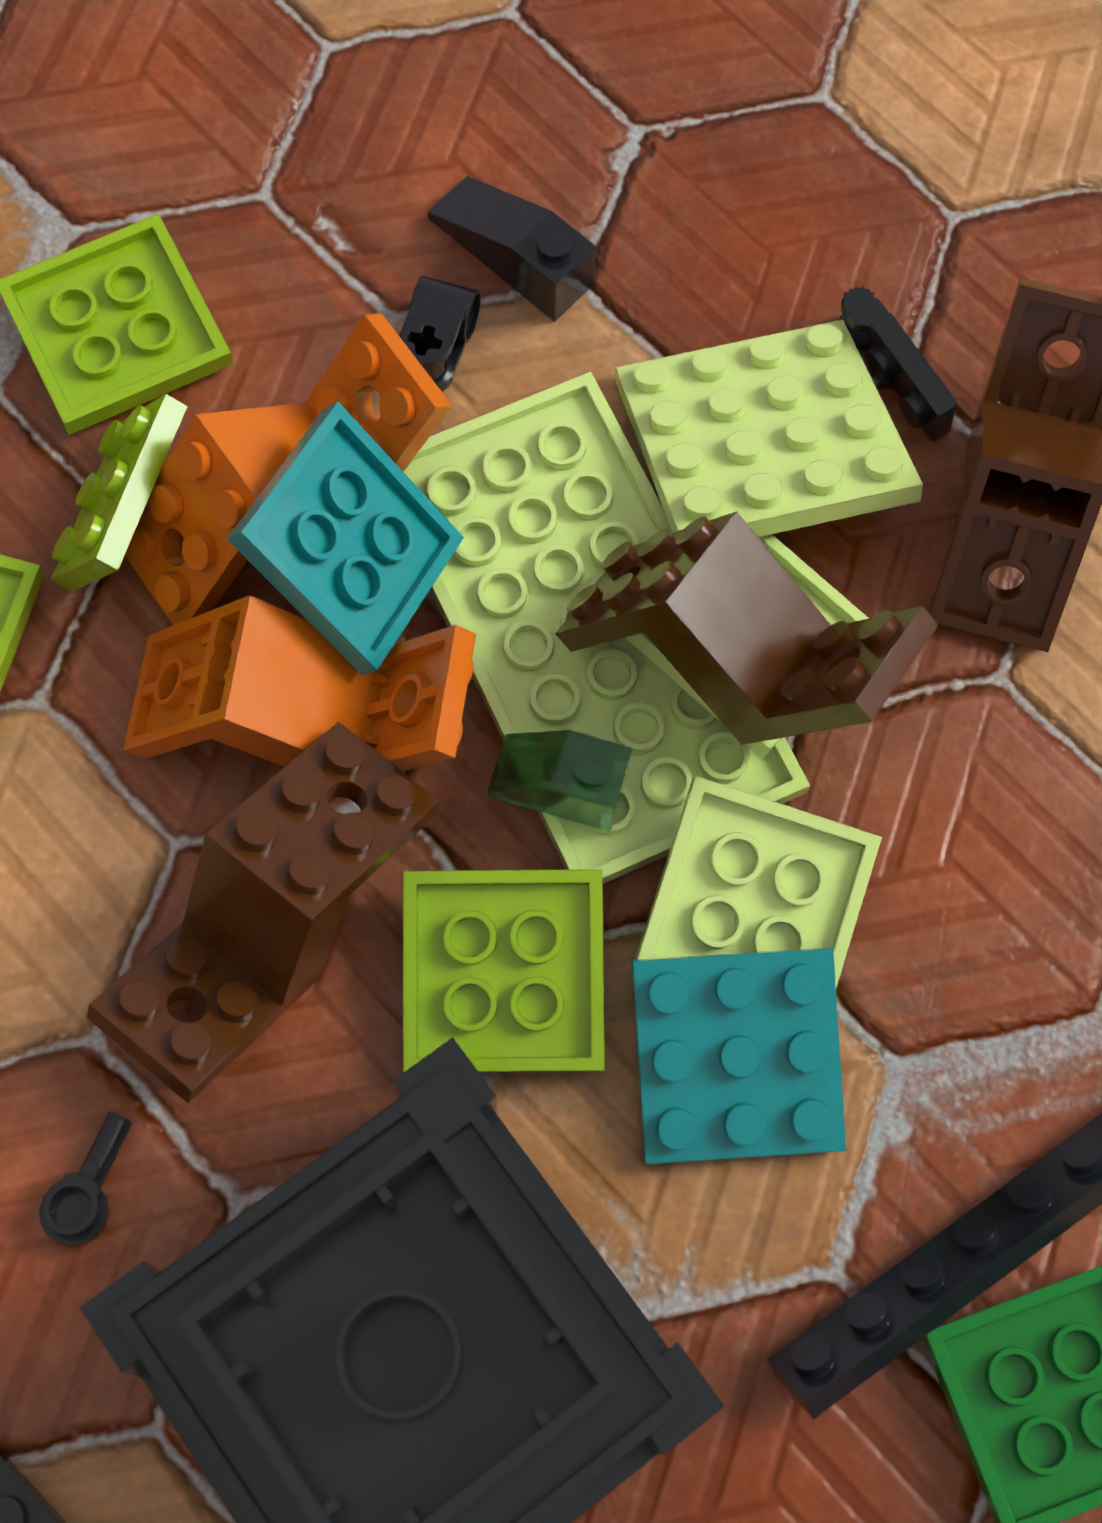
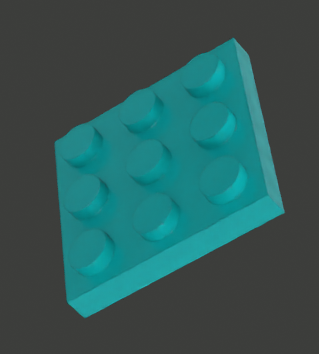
[227,401,464,675]
[631,947,847,1164]

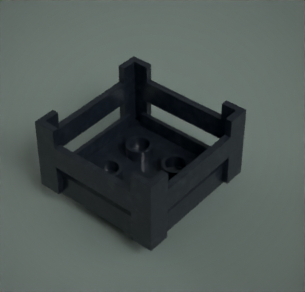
[79,1037,725,1523]

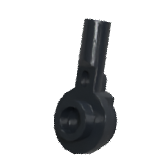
[39,1112,133,1247]

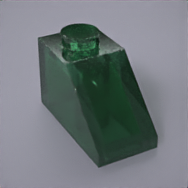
[487,730,633,832]

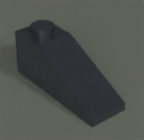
[428,176,596,322]

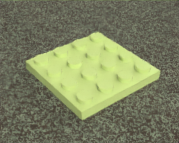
[616,320,923,537]

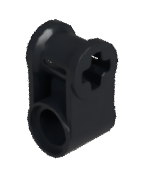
[399,276,481,392]

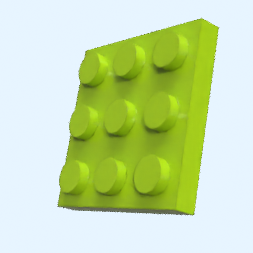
[0,213,234,435]
[403,869,605,1072]

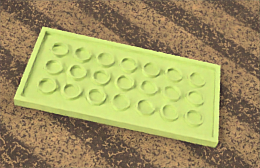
[404,372,810,884]

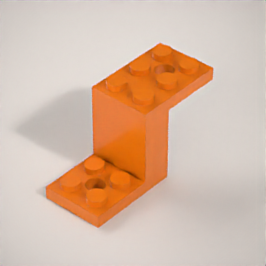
[125,313,452,625]
[123,595,476,771]

